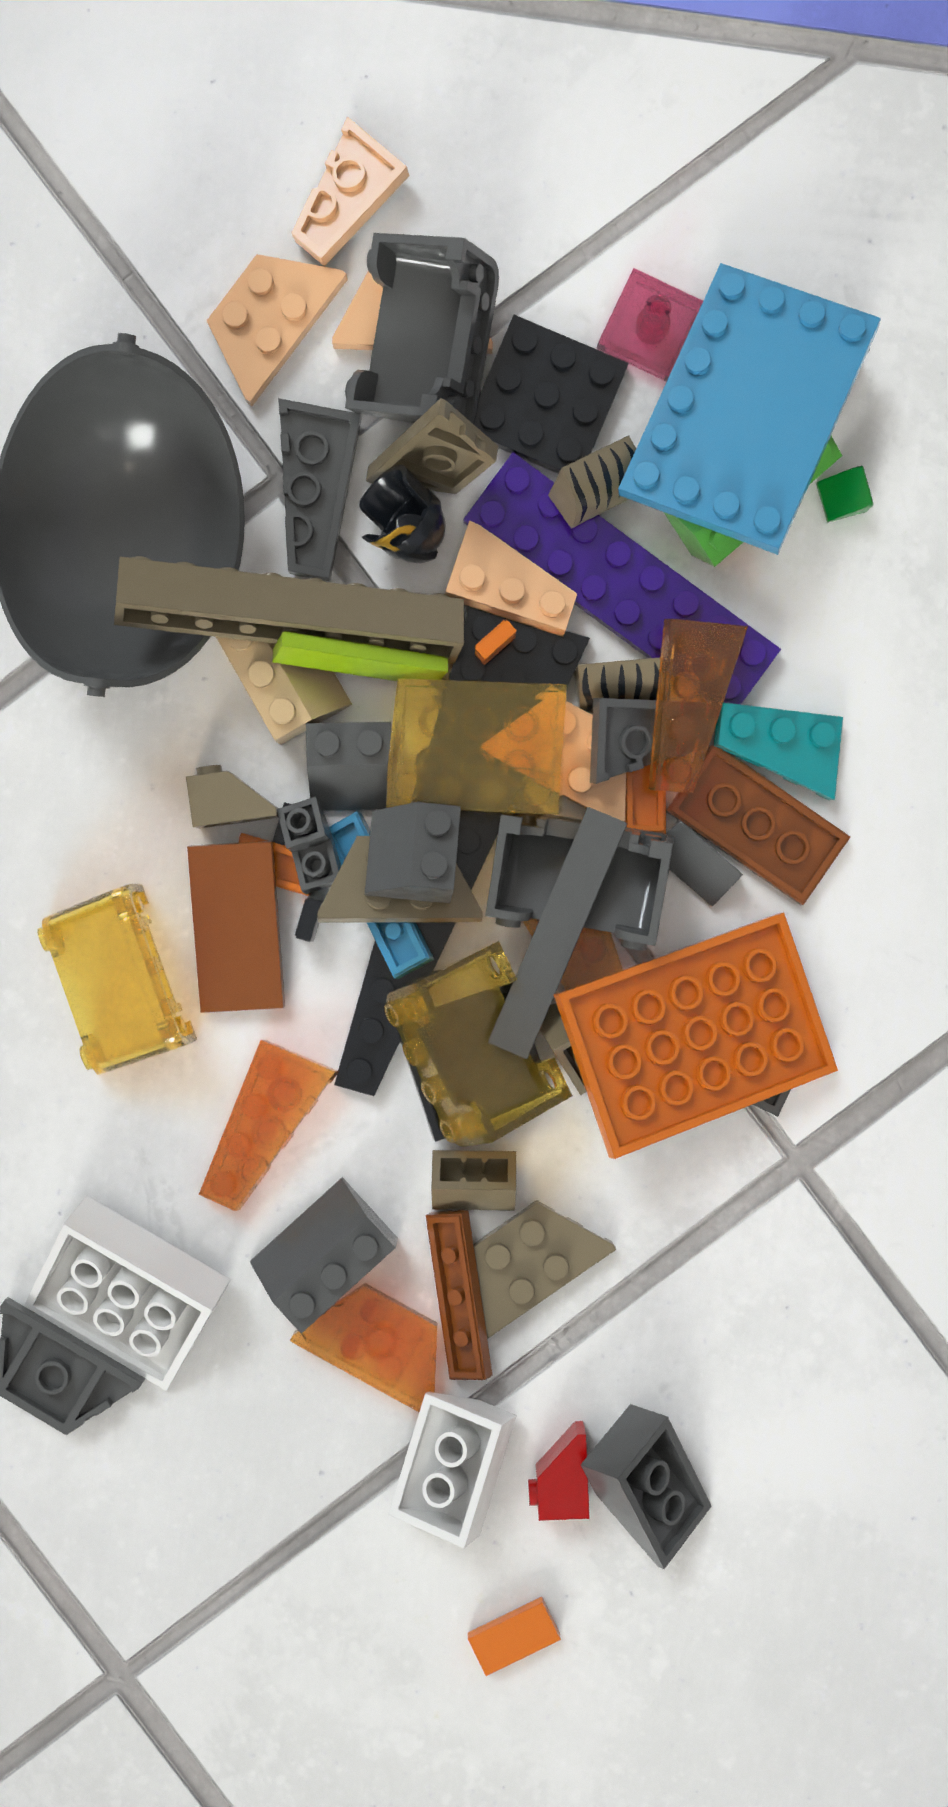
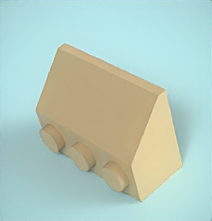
[216,637,352,745]

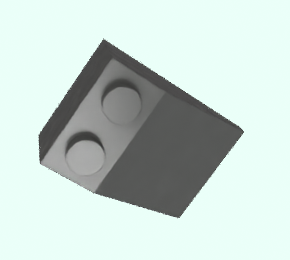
[581,1404,712,1569]

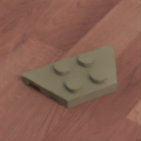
[366,398,498,494]
[318,836,483,923]
[473,1200,616,1339]

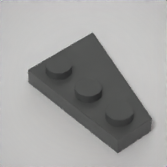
[590,698,716,784]

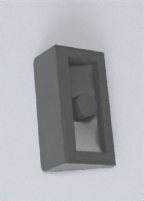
[666,820,743,906]

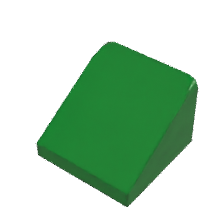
[816,465,873,523]

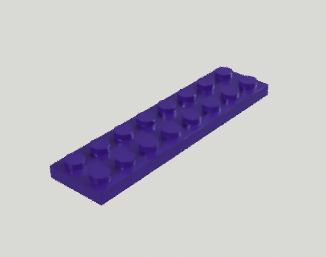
[463,452,781,709]

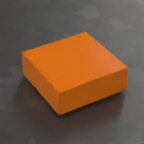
[475,620,517,665]

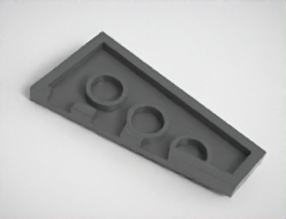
[278,398,362,582]

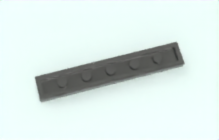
[488,807,628,1059]

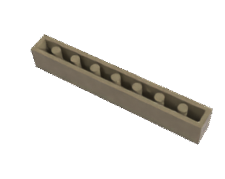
[114,556,464,664]

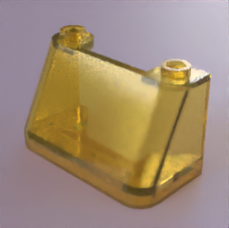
[37,884,197,1075]

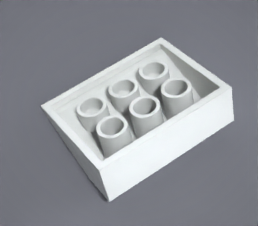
[24,1195,231,1391]

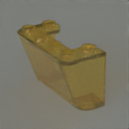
[384,941,573,1147]

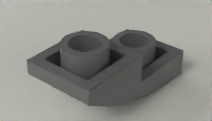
[277,796,341,894]

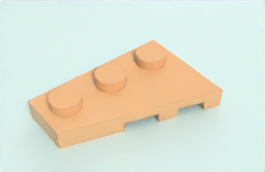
[291,117,410,267]
[445,521,577,637]

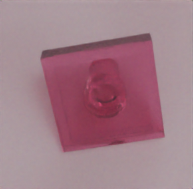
[597,268,703,382]

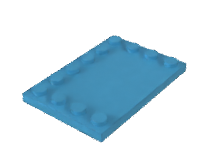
[618,263,881,555]

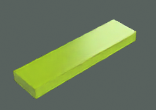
[272,631,448,687]

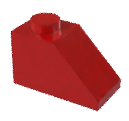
[528,1421,590,1521]

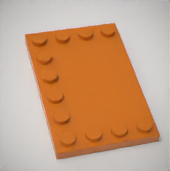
[554,912,838,1159]

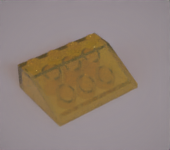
[386,678,567,815]

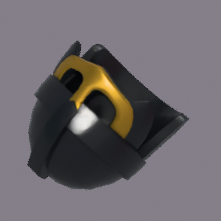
[359,465,446,563]

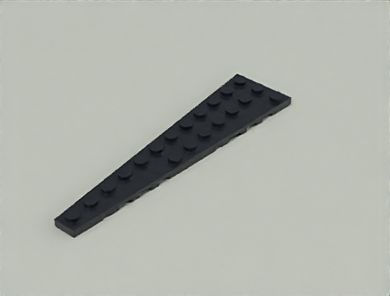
[334,606,590,1096]

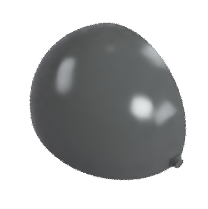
[0,333,245,697]

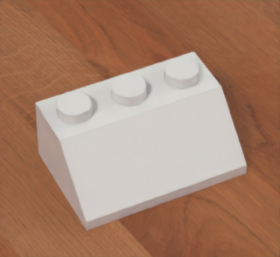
[388,1392,517,1548]

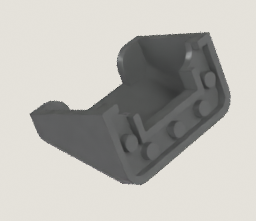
[345,233,499,423]
[485,809,675,950]

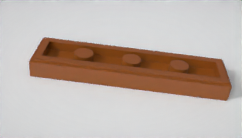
[425,1210,493,1380]

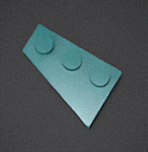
[714,702,843,801]

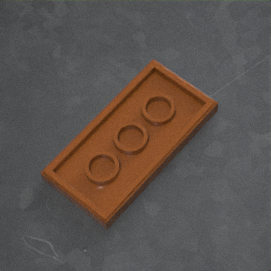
[666,745,850,905]
[187,841,285,1013]

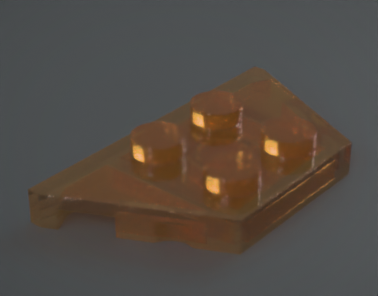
[290,1283,438,1412]

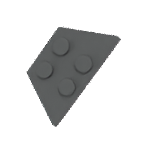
[0,1297,146,1435]

